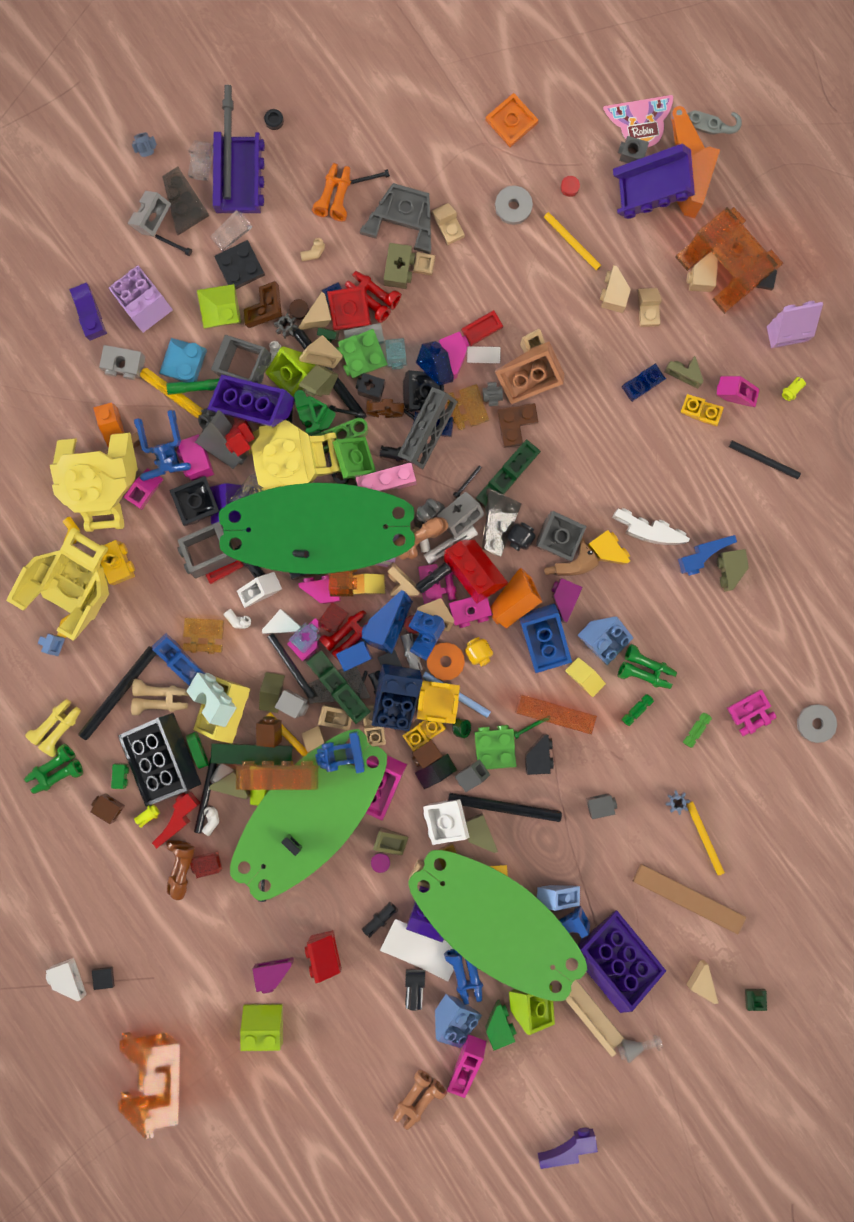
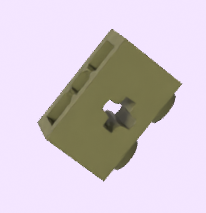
[384,243,415,289]

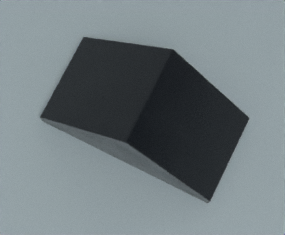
[415,753,457,789]

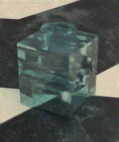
[385,338,407,369]
[289,623,321,653]

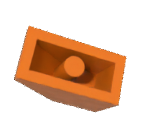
[93,402,125,448]

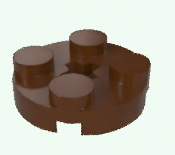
[366,399,404,418]

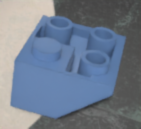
[578,616,633,665]
[435,994,482,1048]

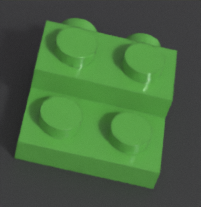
[336,329,388,379]
[332,437,376,479]
[474,725,516,769]

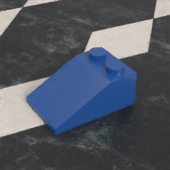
[362,590,413,654]
[519,603,572,673]

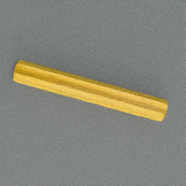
[140,368,203,418]

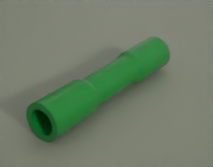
[166,378,220,395]

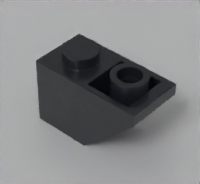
[525,734,554,775]

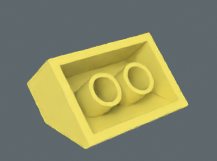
[193,676,250,744]

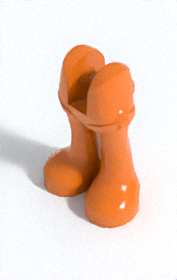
[312,163,351,222]

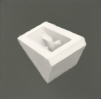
[262,609,303,634]

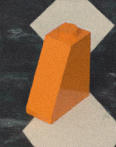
[490,568,542,628]

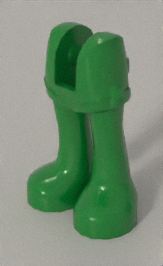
[617,644,677,689]
[24,744,83,794]

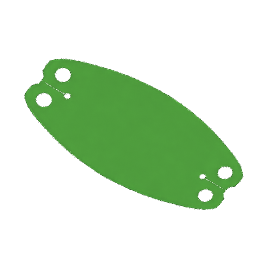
[230,729,387,901]
[408,850,587,1001]

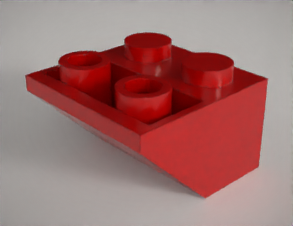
[305,930,342,984]

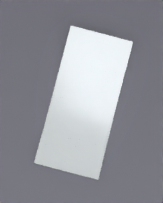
[380,919,454,981]

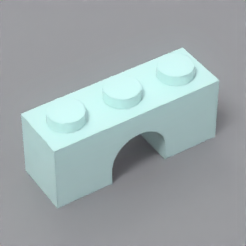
[187,672,237,727]

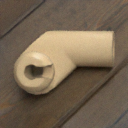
[300,238,325,261]

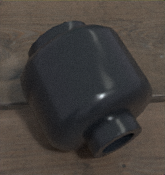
[507,522,536,551]

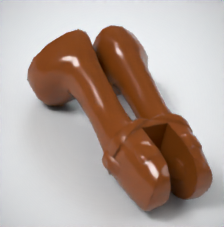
[166,840,195,900]

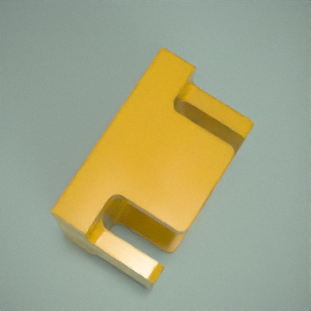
[417,681,460,724]

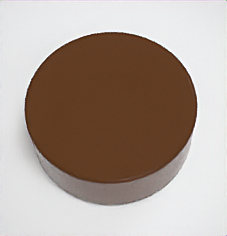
[289,299,309,320]

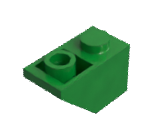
[485,999,517,1051]

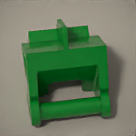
[294,390,336,436]

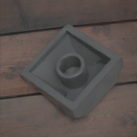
[536,511,587,562]

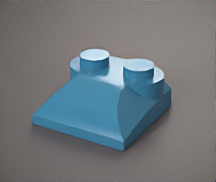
[159,338,207,382]

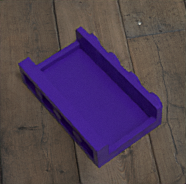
[213,132,265,213]
[613,144,695,219]

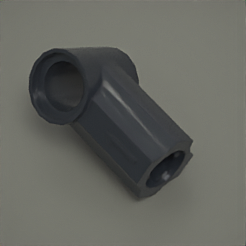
[405,969,425,1011]

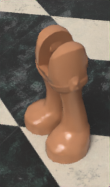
[394,517,448,560]
[393,1070,447,1130]

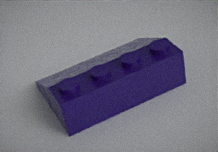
[577,910,666,1013]

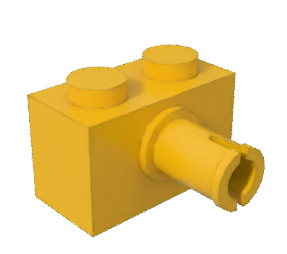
[101,540,135,585]

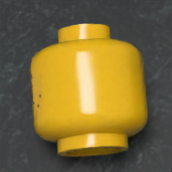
[465,637,493,667]

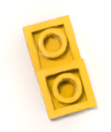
[681,394,724,427]
[402,720,446,751]

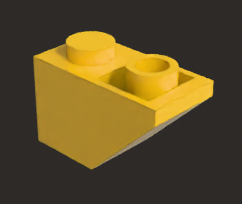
[588,530,630,565]

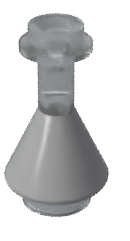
[618,1035,663,1063]

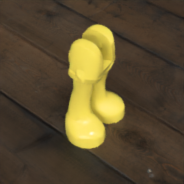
[25,699,81,757]

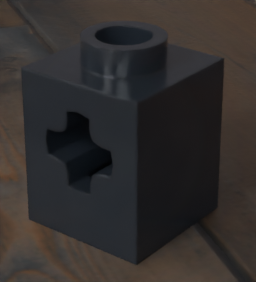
[355,373,386,402]

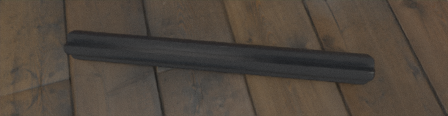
[293,328,367,420]
[78,646,156,740]
[448,793,562,822]

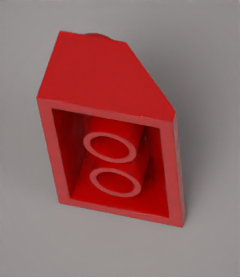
[444,540,508,604]

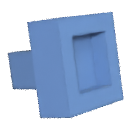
[38,633,65,656]

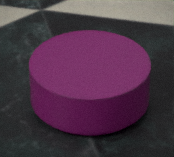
[371,852,390,873]

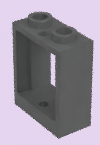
[211,335,272,384]
[177,522,237,579]

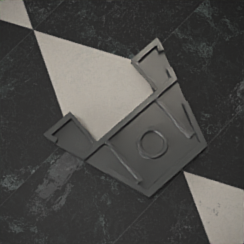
[360,183,431,254]

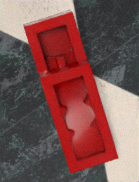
[225,417,255,456]
[152,792,200,849]

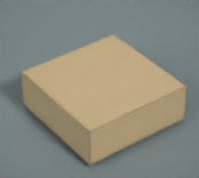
[413,252,435,276]

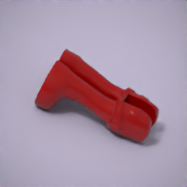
[345,271,402,323]
[318,610,368,661]

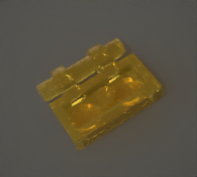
[447,384,489,430]
[183,618,224,654]

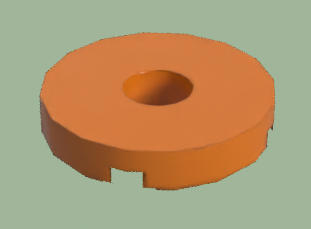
[427,642,465,680]

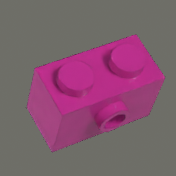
[177,434,215,481]
[449,597,492,628]

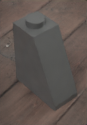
[195,410,248,469]

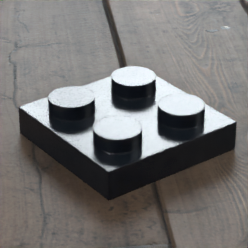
[214,240,265,289]

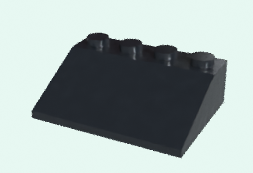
[118,713,201,807]

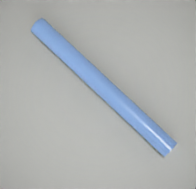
[422,672,491,718]

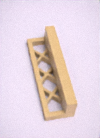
[559,980,624,1057]

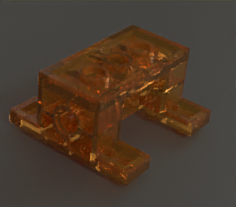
[675,207,783,314]
[118,1032,180,1139]

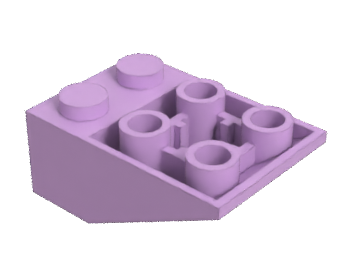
[109,266,173,333]
[767,301,823,348]

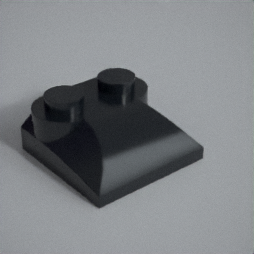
[403,370,444,412]
[170,476,220,526]

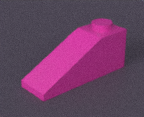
[447,1034,487,1098]

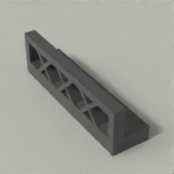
[397,387,458,469]

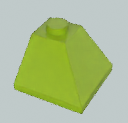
[197,284,241,329]
[265,346,316,398]
[509,985,555,1035]

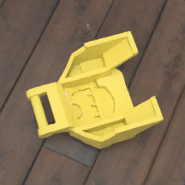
[249,420,341,493]
[50,432,138,532]
[6,528,109,641]

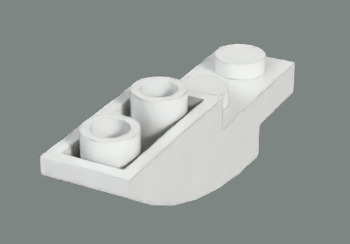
[612,508,690,545]

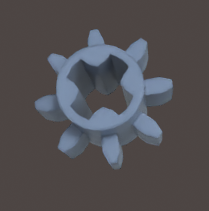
[132,132,157,157]
[665,790,690,815]

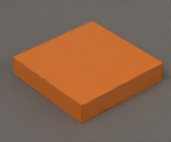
[485,93,539,147]

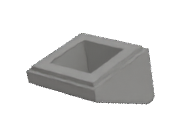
[210,764,234,783]

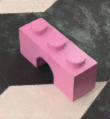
[356,463,416,492]

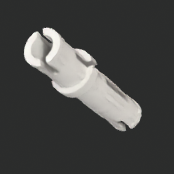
[423,525,478,565]

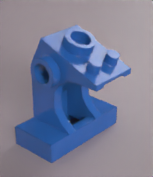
[408,610,445,660]
[316,731,365,773]
[558,906,590,938]

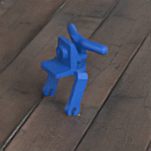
[134,410,191,481]

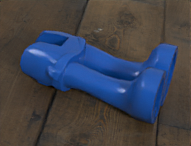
[444,949,483,1005]

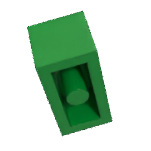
[111,763,129,789]

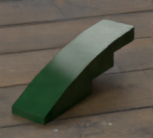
[475,439,541,512]
[306,649,371,724]
[210,743,292,766]

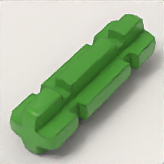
[683,713,712,748]

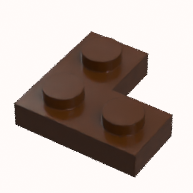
[244,281,282,328]
[498,403,539,448]

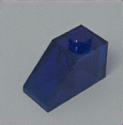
[416,341,454,385]

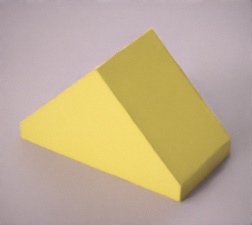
[346,574,385,595]
[565,657,606,698]

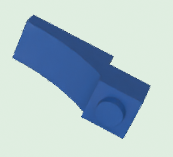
[678,535,737,576]
[152,633,206,686]

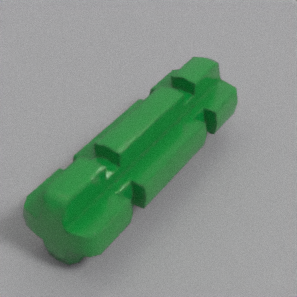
[622,694,654,726]

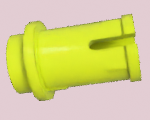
[782,377,806,401]
[134,804,160,828]

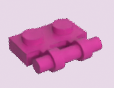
[418,564,457,605]
[727,689,777,736]

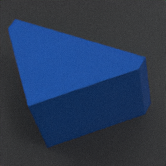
[336,641,373,672]

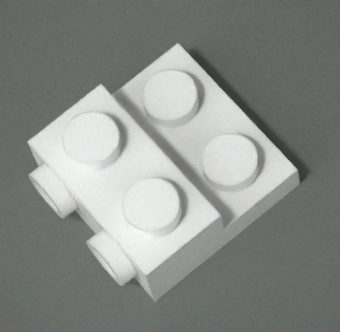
[423,799,470,845]

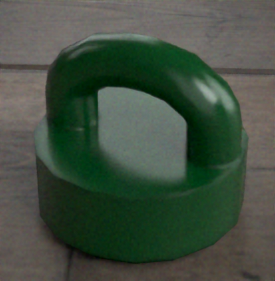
[452,718,471,739]

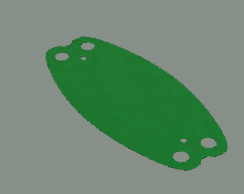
[219,483,415,574]

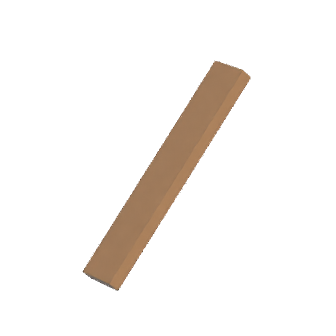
[632,864,747,935]

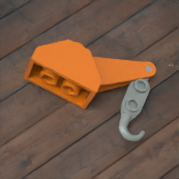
[671,106,742,219]

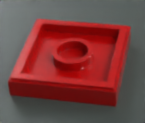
[327,286,371,330]

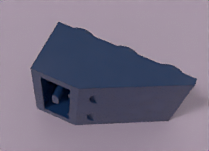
[372,664,423,731]

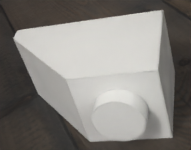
[237,572,282,608]
[46,958,87,1001]

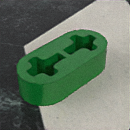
[186,731,209,769]

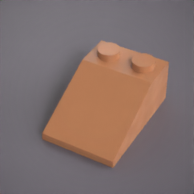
[495,341,565,404]

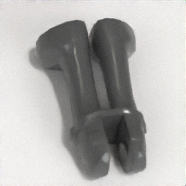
[414,498,445,528]

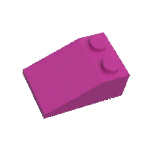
[366,755,407,821]

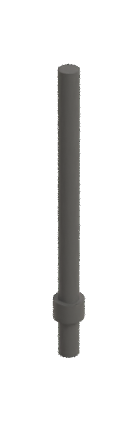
[222,85,234,200]

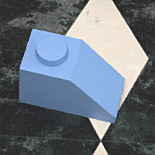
[537,885,580,911]

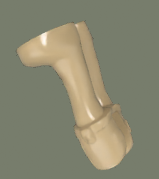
[131,679,188,715]

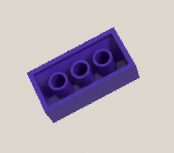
[207,374,295,427]

